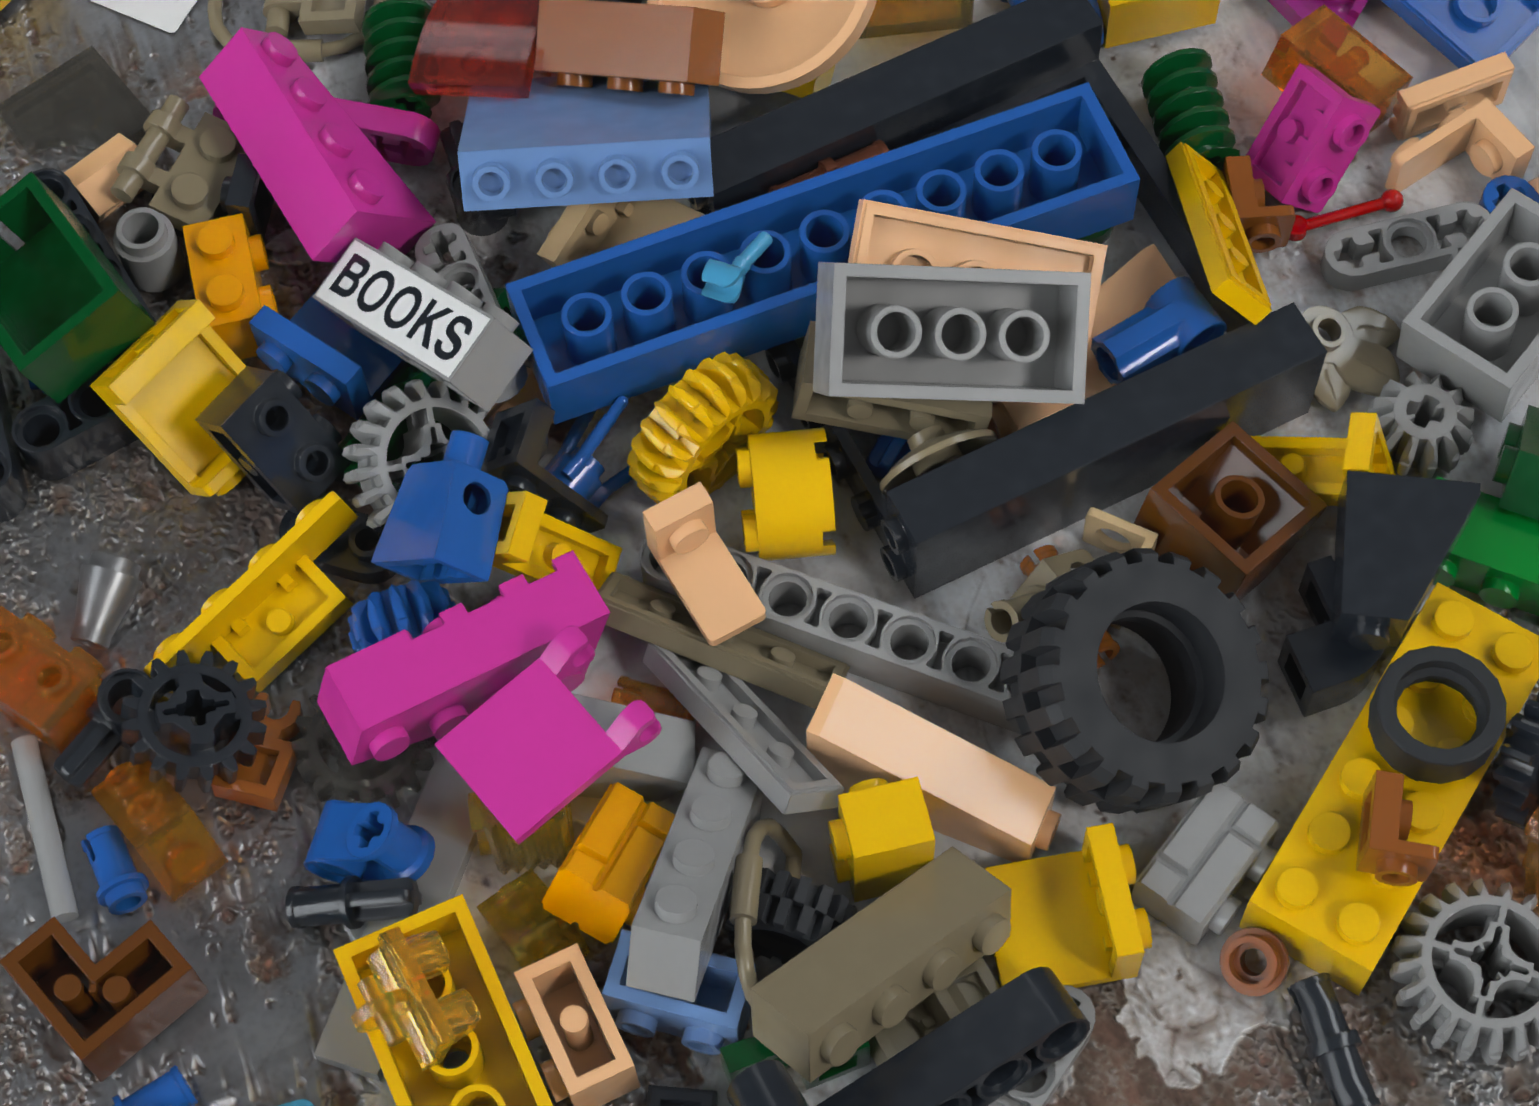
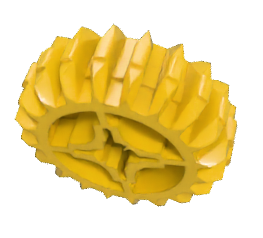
[627,352,779,504]

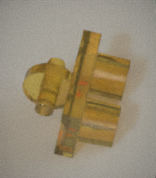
[351,926,481,1071]

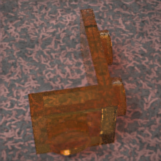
[91,760,229,902]

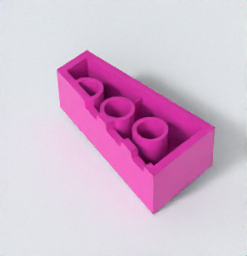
[199,27,436,263]
[317,550,610,766]

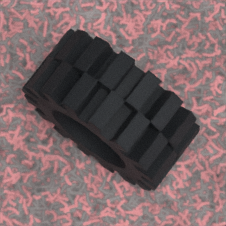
[724,868,858,964]

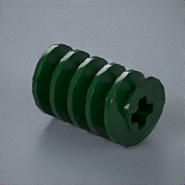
[362,0,442,119]
[1141,48,1240,171]

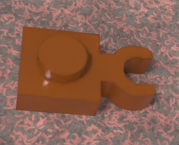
[211,692,304,812]

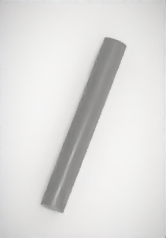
[11,735,79,924]

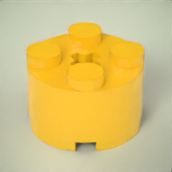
[735,427,836,561]

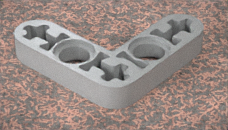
[1320,202,1490,291]

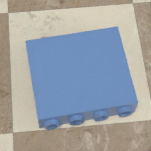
[457,76,714,211]

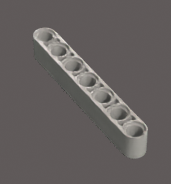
[639,538,1021,734]

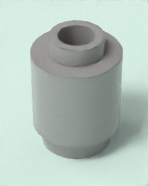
[113,207,186,292]

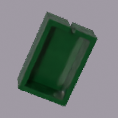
[0,171,156,404]

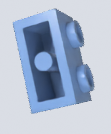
[602,929,757,1055]

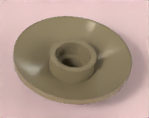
[879,425,998,495]

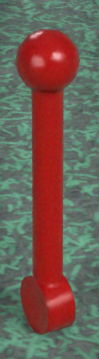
[1289,189,1404,241]

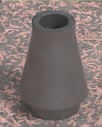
[70,551,143,650]

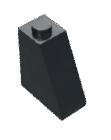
[1331,470,1481,651]

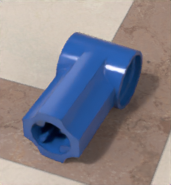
[1091,276,1227,385]

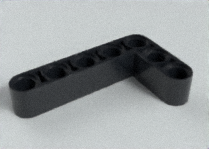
[11,168,156,481]
[726,967,1090,1106]

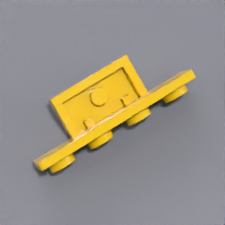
[143,491,358,693]

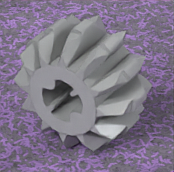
[1367,371,1475,478]

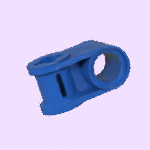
[303,800,436,883]

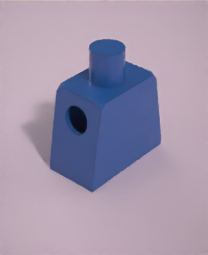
[371,430,508,584]

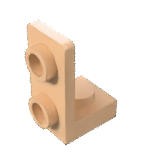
[1385,98,1535,192]
[643,482,766,646]

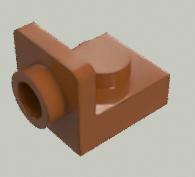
[1222,155,1296,253]
[1356,770,1439,886]

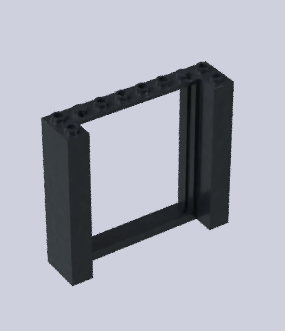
[687,0,1327,599]

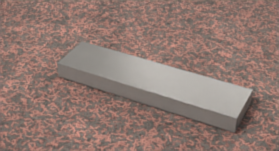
[642,642,844,815]

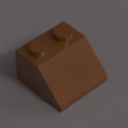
[1133,421,1328,600]

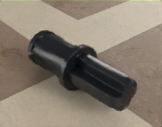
[285,875,422,930]

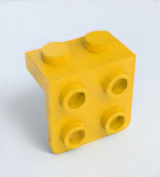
[985,823,1152,988]

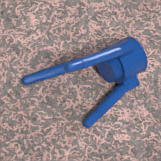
[544,396,633,508]

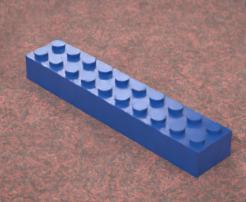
[505,82,1140,425]

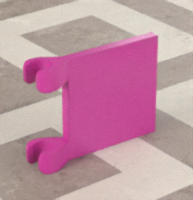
[434,625,662,845]

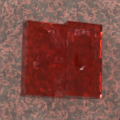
[408,0,540,98]

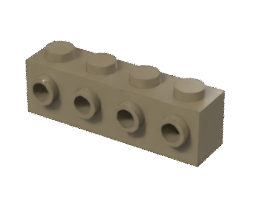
[750,846,1011,1083]

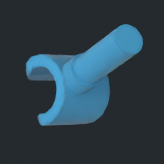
[701,231,773,303]

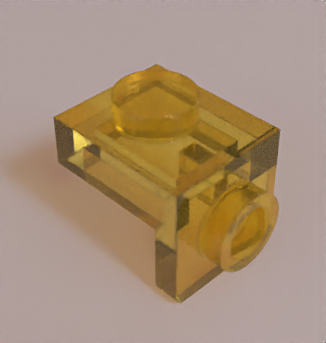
[476,868,590,969]

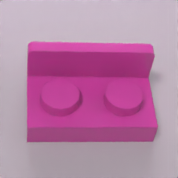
[1246,63,1380,213]

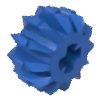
[348,580,456,653]

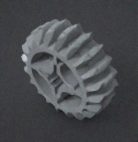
[342,379,492,529]
[1389,877,1539,1066]

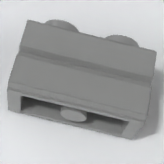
[1131,783,1280,945]

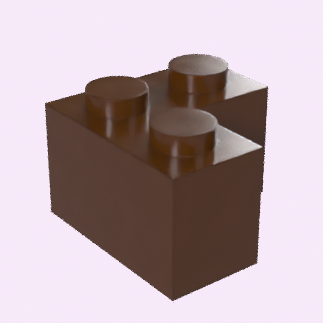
[0,916,209,1082]

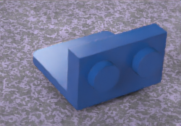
[249,285,406,420]

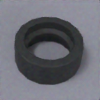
[1368,646,1507,784]

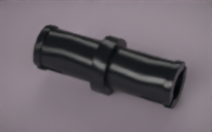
[1287,973,1381,1106]

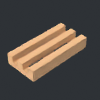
[1388,52,1515,141]

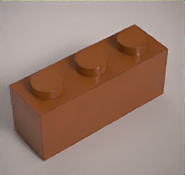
[534,0,725,96]

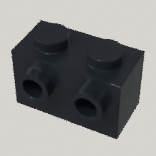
[195,366,352,514]

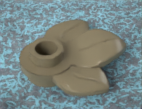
[1302,306,1401,413]

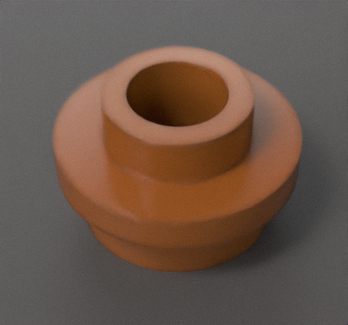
[1219,927,1289,996]

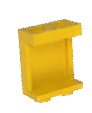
[90,299,246,497]

